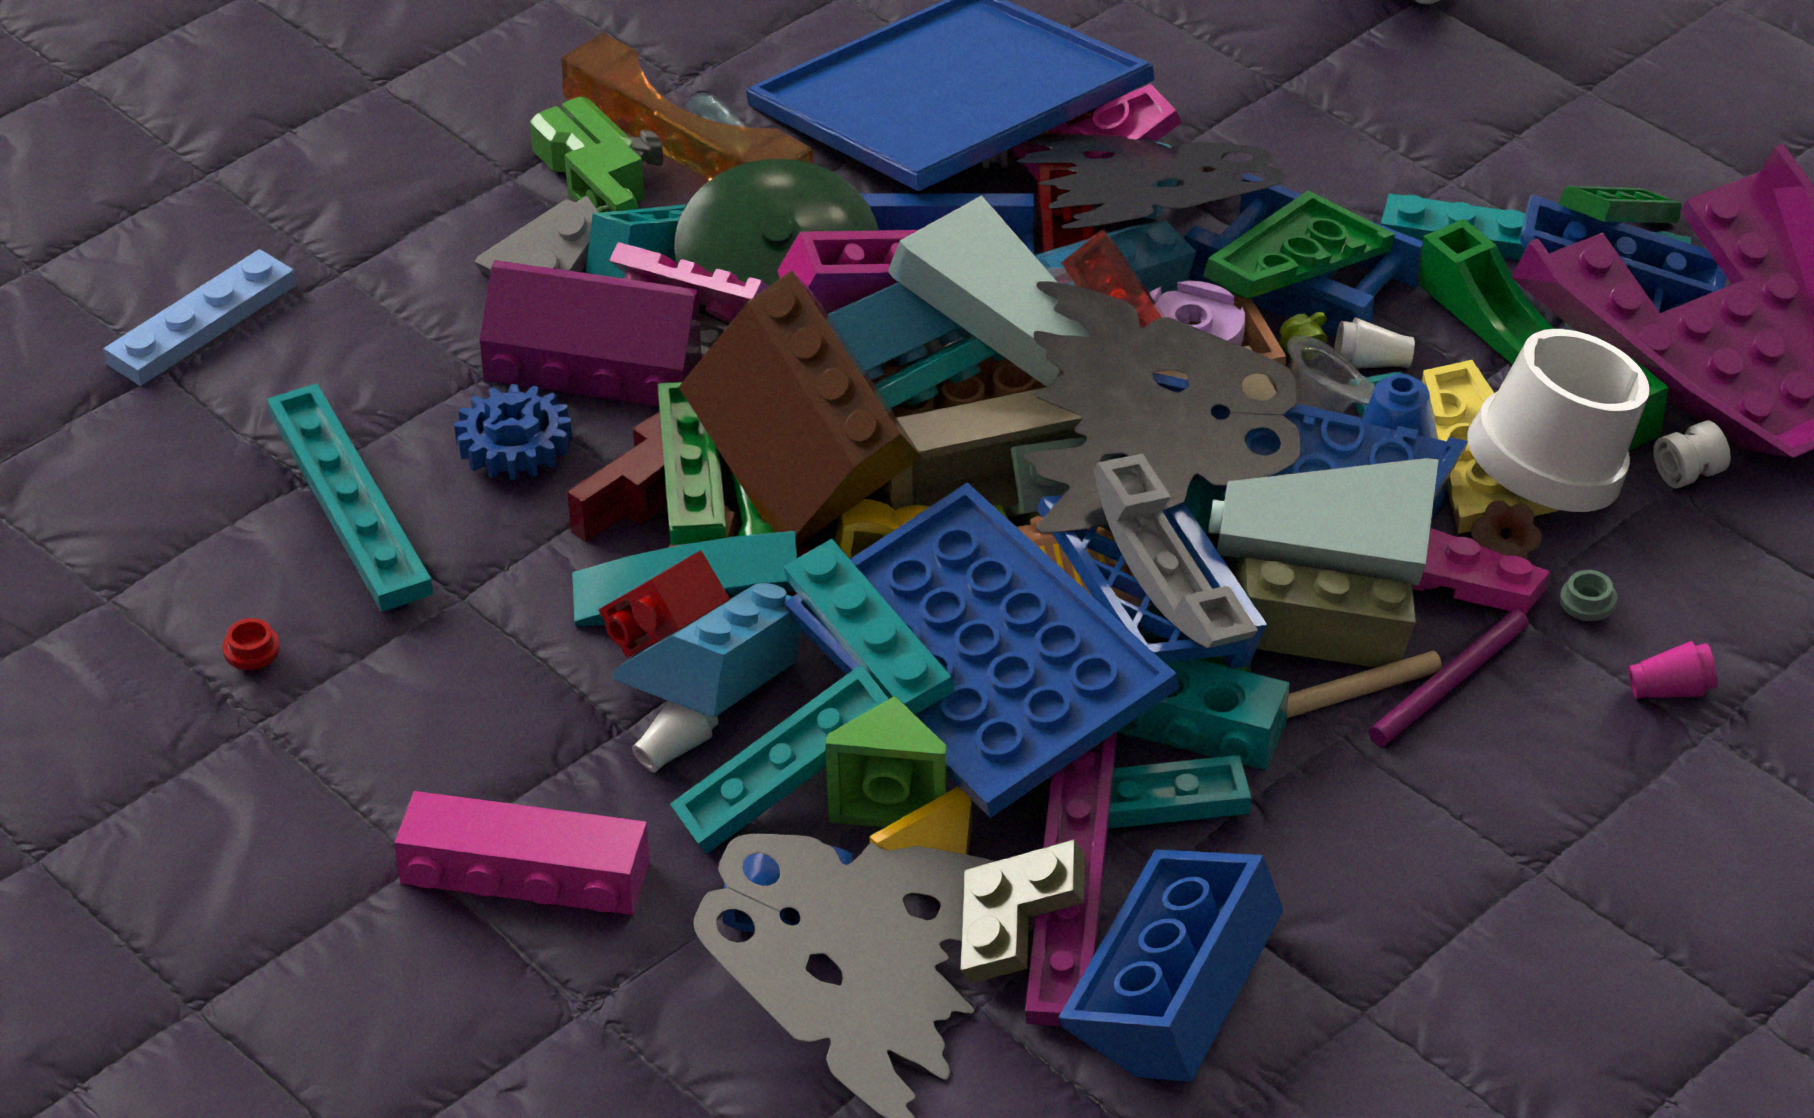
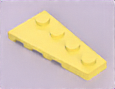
[1422,360,1559,534]

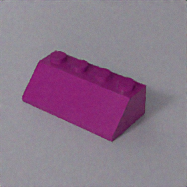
[479,260,702,407]

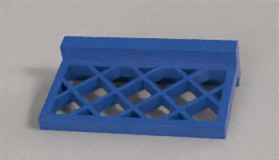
[1037,495,1267,668]

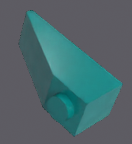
[586,204,687,279]

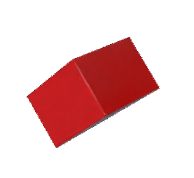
[1037,163,1094,253]

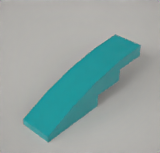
[572,531,797,627]

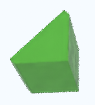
[825,696,947,827]

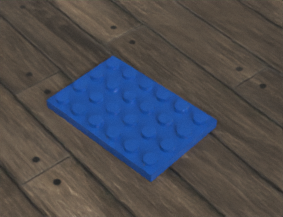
[784,482,1179,818]

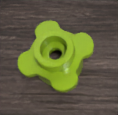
[1278,312,1327,361]

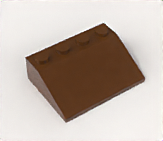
[679,270,922,547]

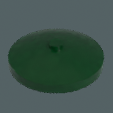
[674,159,879,324]

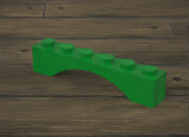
[1418,219,1668,451]

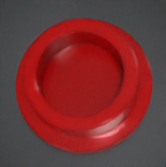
[222,618,280,670]

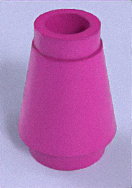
[1628,641,1718,699]

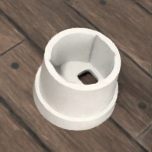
[1467,329,1649,512]

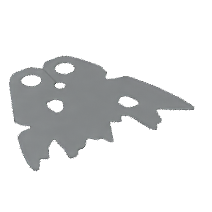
[693,834,995,1118]

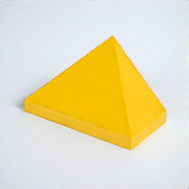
[870,787,972,855]

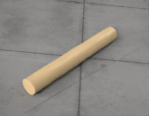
[1287,650,1442,718]

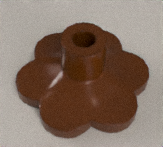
[1471,500,1542,559]

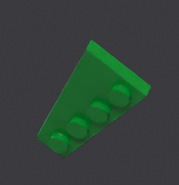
[1203,190,1396,299]

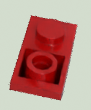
[598,550,730,658]

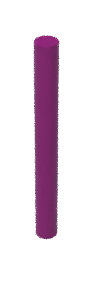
[1369,609,1529,747]

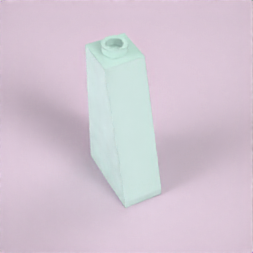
[888,195,1091,387]
[1208,458,1438,585]

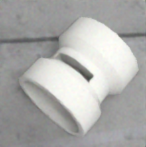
[1653,420,1731,489]

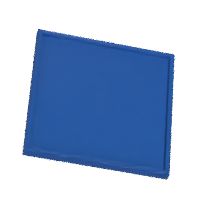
[746,0,1155,191]

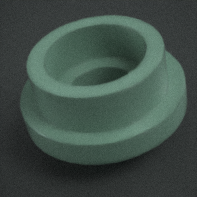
[1560,570,1617,621]

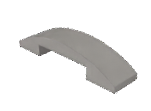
[1093,454,1258,648]

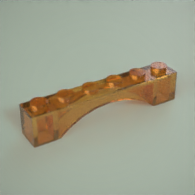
[561,32,813,181]

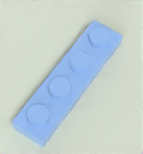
[103,249,296,386]

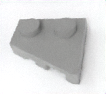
[474,199,598,276]

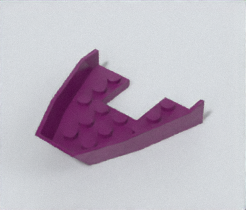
[1511,144,1814,458]

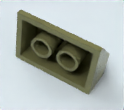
[1227,557,1416,668]

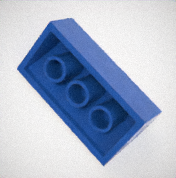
[1058,850,1284,1082]

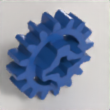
[454,384,573,480]

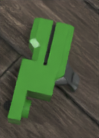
[530,97,663,213]

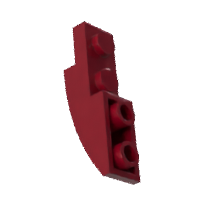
[567,411,667,542]

